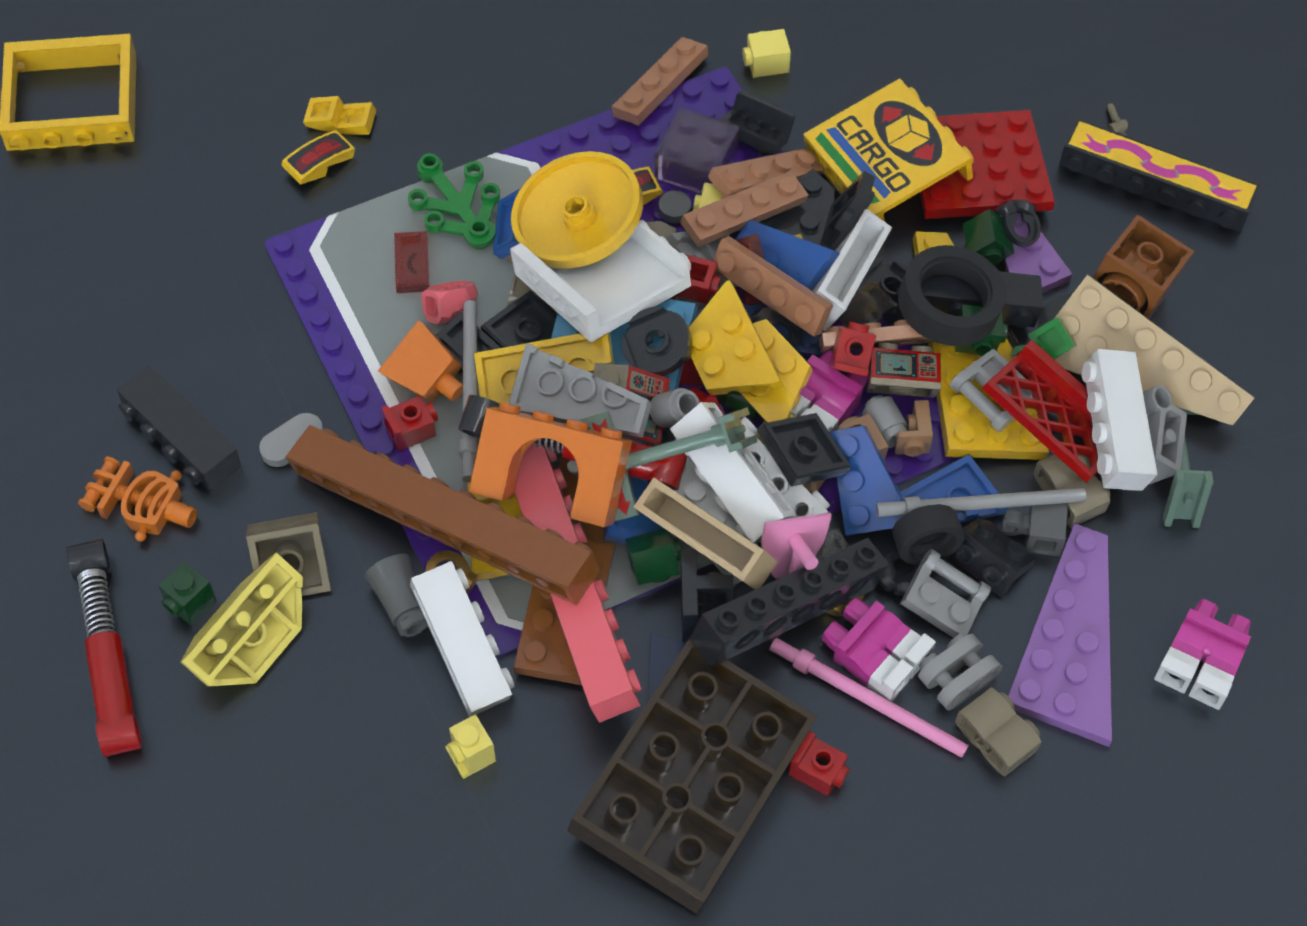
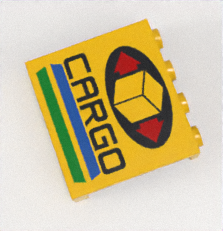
[803,78,974,222]

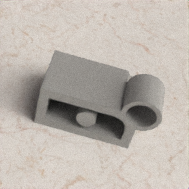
[1143,385,1187,484]

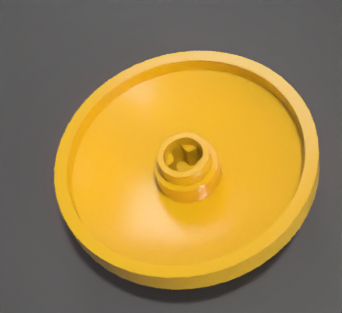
[511,151,643,269]

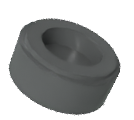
[659,191,691,224]

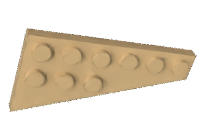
[1054,275,1255,426]

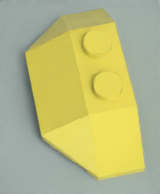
[181,552,303,686]

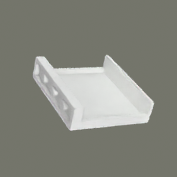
[510,220,691,342]

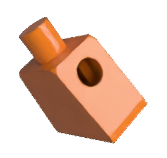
[378,320,463,403]

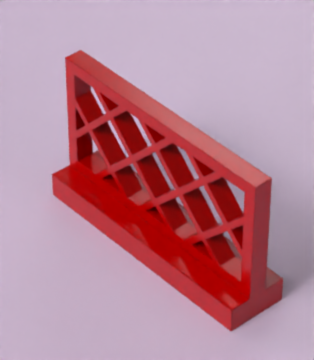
[982,340,1098,483]

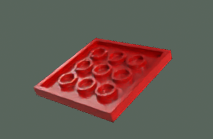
[919,110,1055,219]

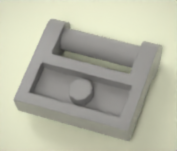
[949,348,1033,433]
[900,549,991,638]

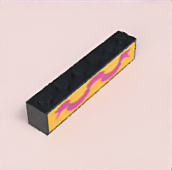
[1059,118,1260,232]

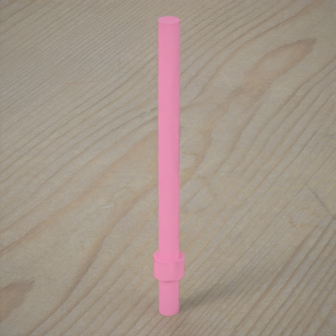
[769,637,969,758]

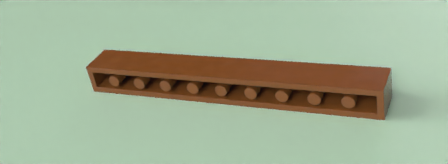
[285,425,600,605]

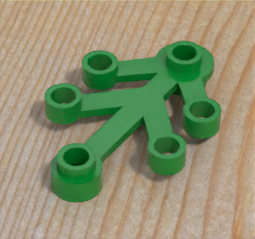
[408,153,500,249]

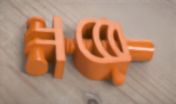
[78,456,198,542]

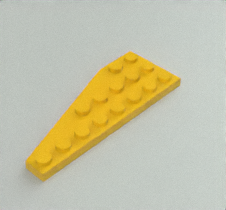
[912,231,1049,460]

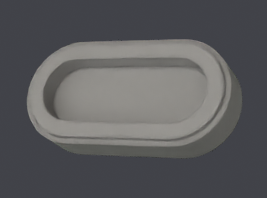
[259,413,323,467]

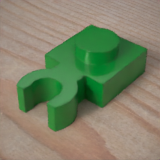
[1011,317,1077,359]

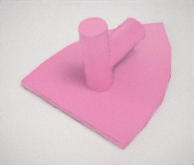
[761,513,832,579]

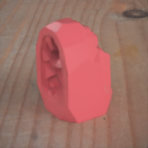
[421,281,478,325]

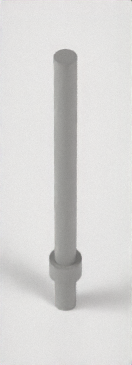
[459,300,479,482]
[875,488,1086,517]

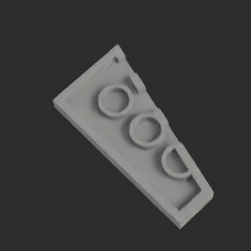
[509,343,652,438]

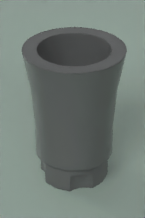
[364,554,428,637]

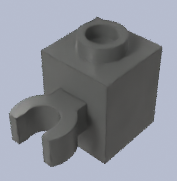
[1002,503,1068,557]

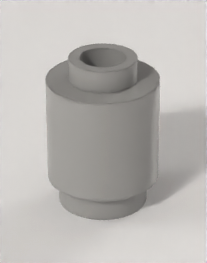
[650,388,699,428]
[862,395,908,448]

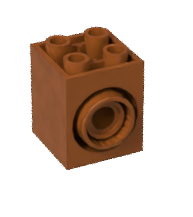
[1093,214,1194,319]

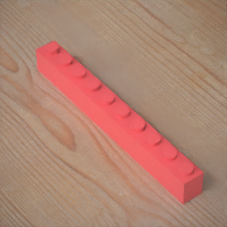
[515,443,642,723]

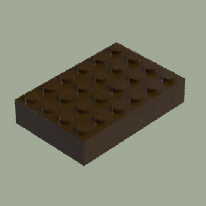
[567,638,818,914]

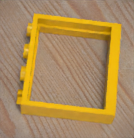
[0,34,136,151]

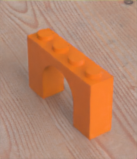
[469,402,632,527]

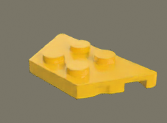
[689,280,784,395]
[740,319,813,423]

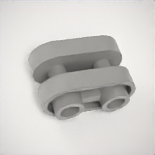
[918,633,1002,711]

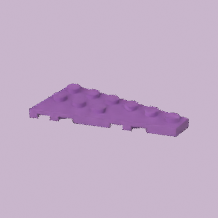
[1008,523,1112,747]

